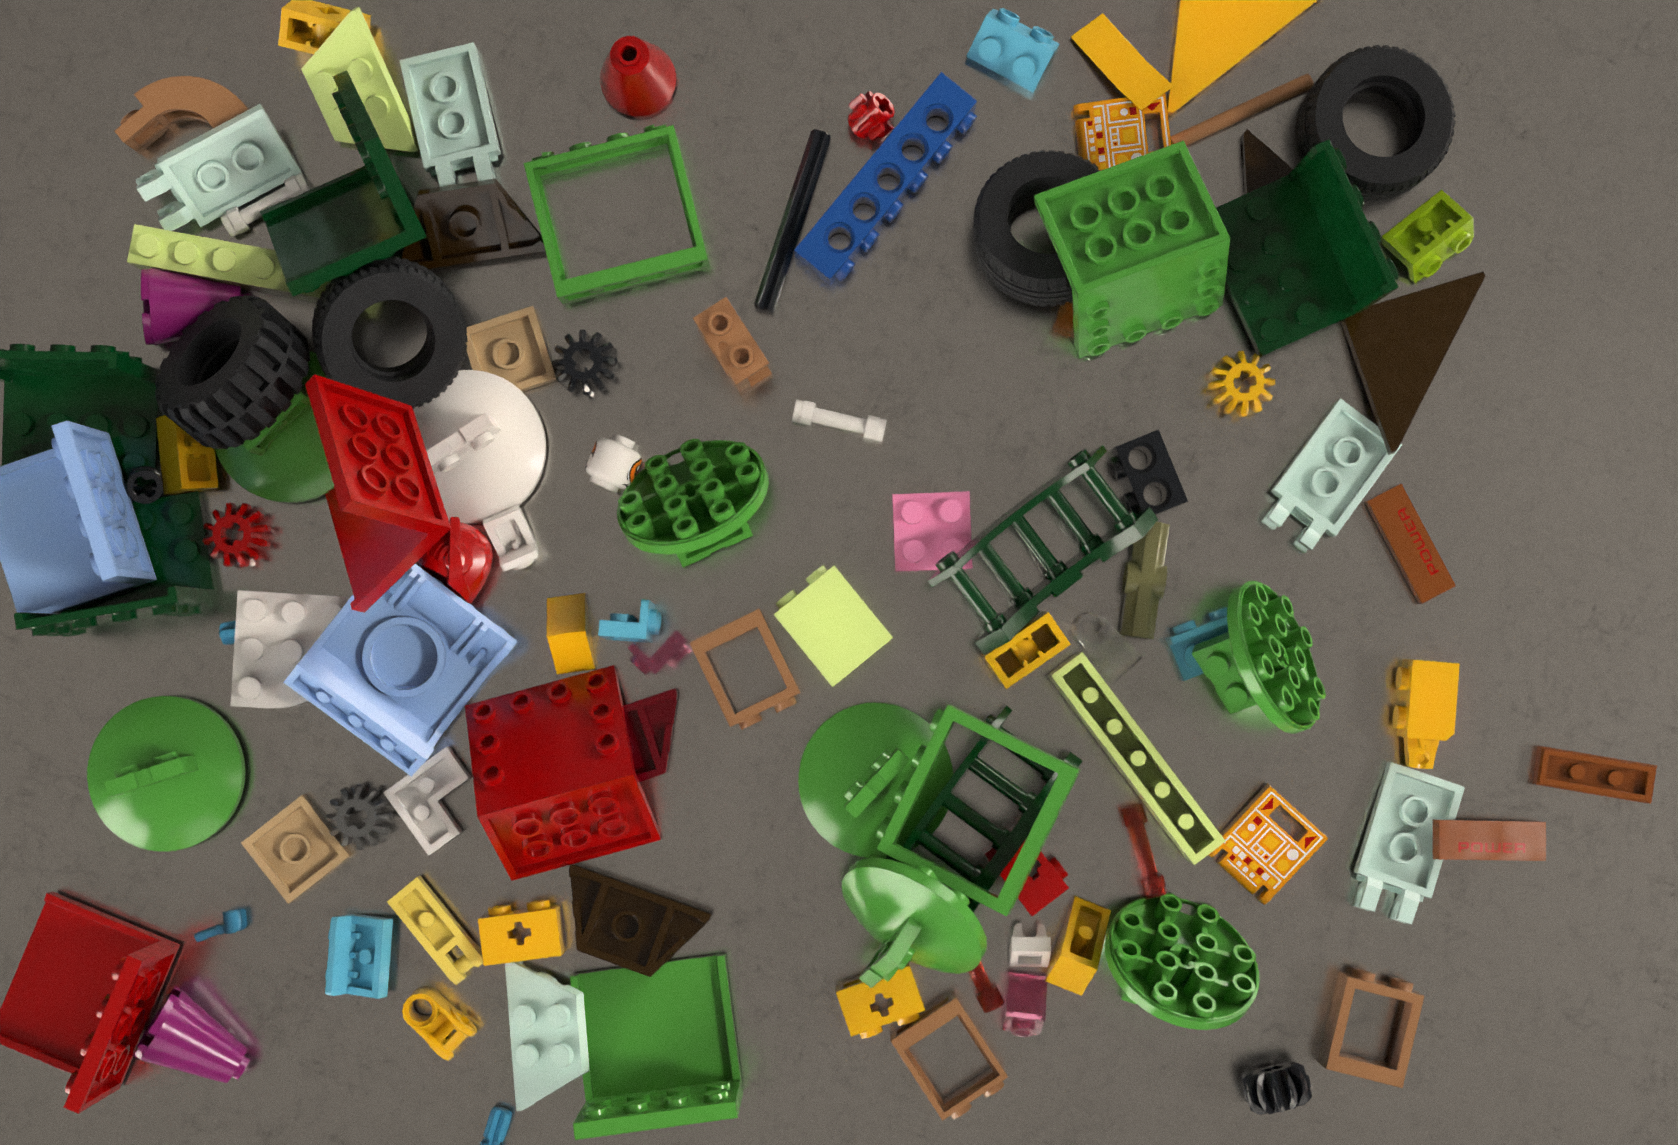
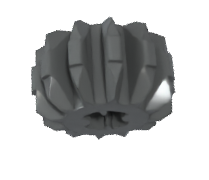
[326,783,394,850]

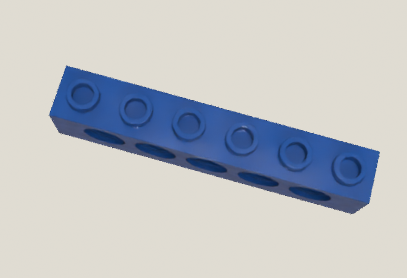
[794,72,977,286]

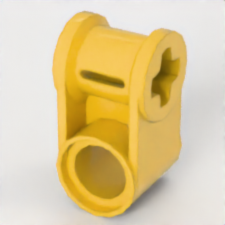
[402,986,477,1061]

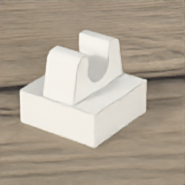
[1009,923,1051,967]

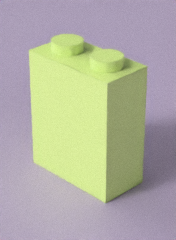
[773,565,893,687]

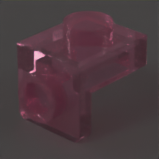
[628,630,690,675]
[1002,972,1047,1038]

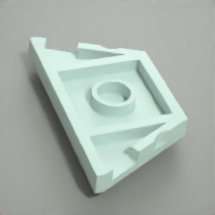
[505,961,590,1111]

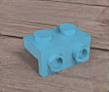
[966,8,1060,92]
[325,914,393,999]

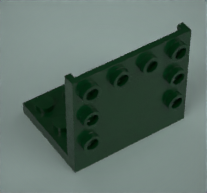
[260,70,426,297]
[1216,139,1399,358]
[0,344,162,486]
[14,491,221,637]

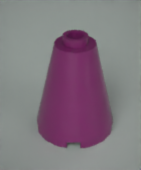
[141,268,249,346]
[132,986,250,1084]

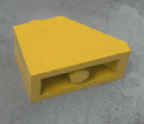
[1045,896,1111,996]

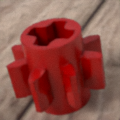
[848,91,895,141]

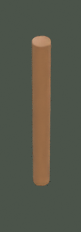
[1170,73,1314,146]

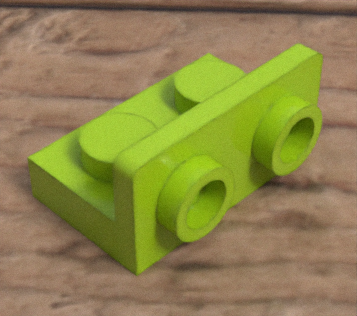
[1382,190,1474,283]

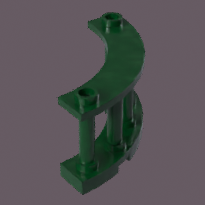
[928,445,1159,655]
[885,705,1083,913]

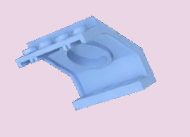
[283,564,517,777]

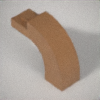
[114,76,249,152]

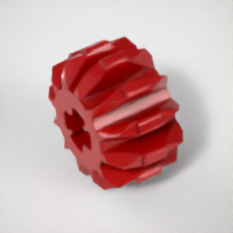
[203,502,271,568]

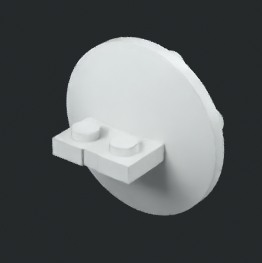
[413,370,546,524]

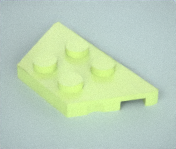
[301,7,419,152]

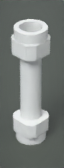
[220,173,312,237]
[792,399,887,442]

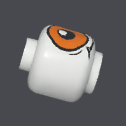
[585,433,642,493]

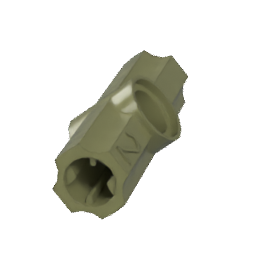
[1119,522,1170,640]

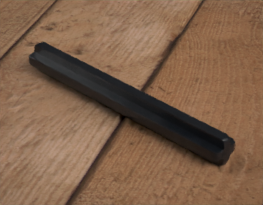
[754,129,831,313]

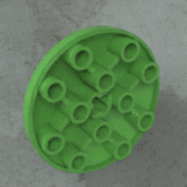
[215,351,334,503]
[617,439,769,568]
[1192,581,1326,734]
[87,696,245,851]
[798,702,953,858]
[842,855,987,988]
[1105,893,1260,1030]

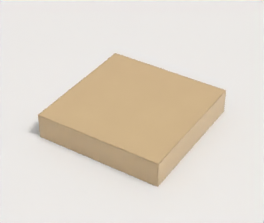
[466,306,557,392]
[241,794,353,904]

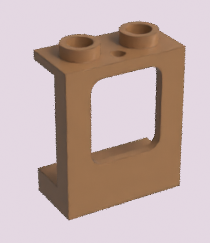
[693,297,773,396]

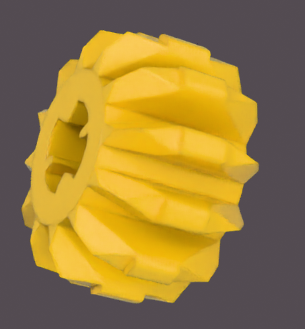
[1208,351,1275,417]

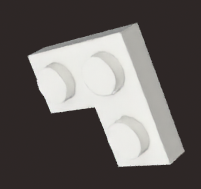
[383,746,471,856]

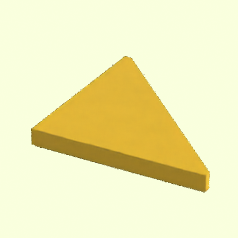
[1167,0,1318,116]

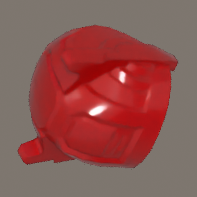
[415,517,493,604]

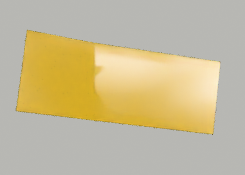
[1071,13,1174,111]

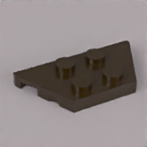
[401,178,545,269]
[569,864,712,977]

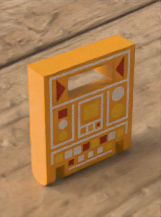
[1073,93,1171,170]
[1209,783,1328,905]

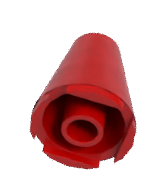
[600,36,677,118]

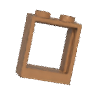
[689,609,801,730]
[1317,968,1424,1088]
[890,992,1008,1121]

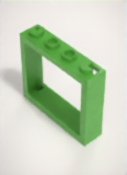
[523,124,710,304]
[876,705,1081,917]

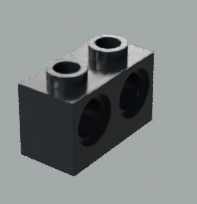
[1108,429,1188,515]

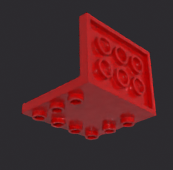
[305,374,451,613]
[465,665,661,881]
[0,891,180,1114]

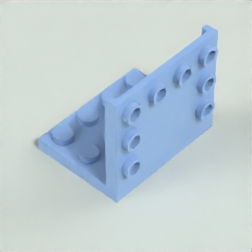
[0,421,157,614]

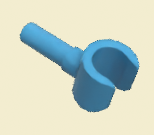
[194,909,247,942]

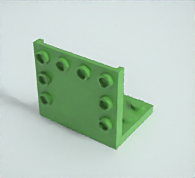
[1034,141,1230,358]
[570,953,743,1140]

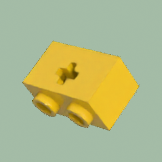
[278,0,371,54]
[980,611,1071,689]
[478,899,566,966]
[835,962,925,1039]

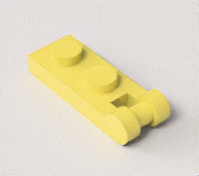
[387,876,483,985]

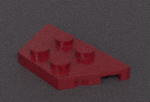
[623,688,678,782]

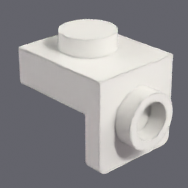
[483,504,539,571]

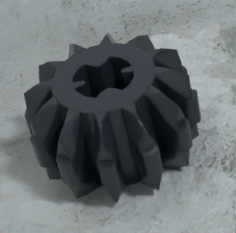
[552,329,618,396]
[1242,1062,1312,1115]

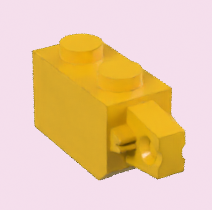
[1393,659,1460,769]

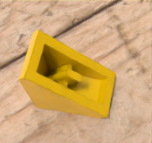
[547,593,596,674]

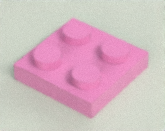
[892,491,973,572]

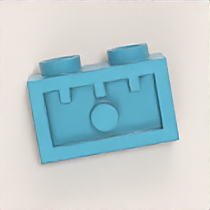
[598,599,662,643]
[1165,607,1228,681]

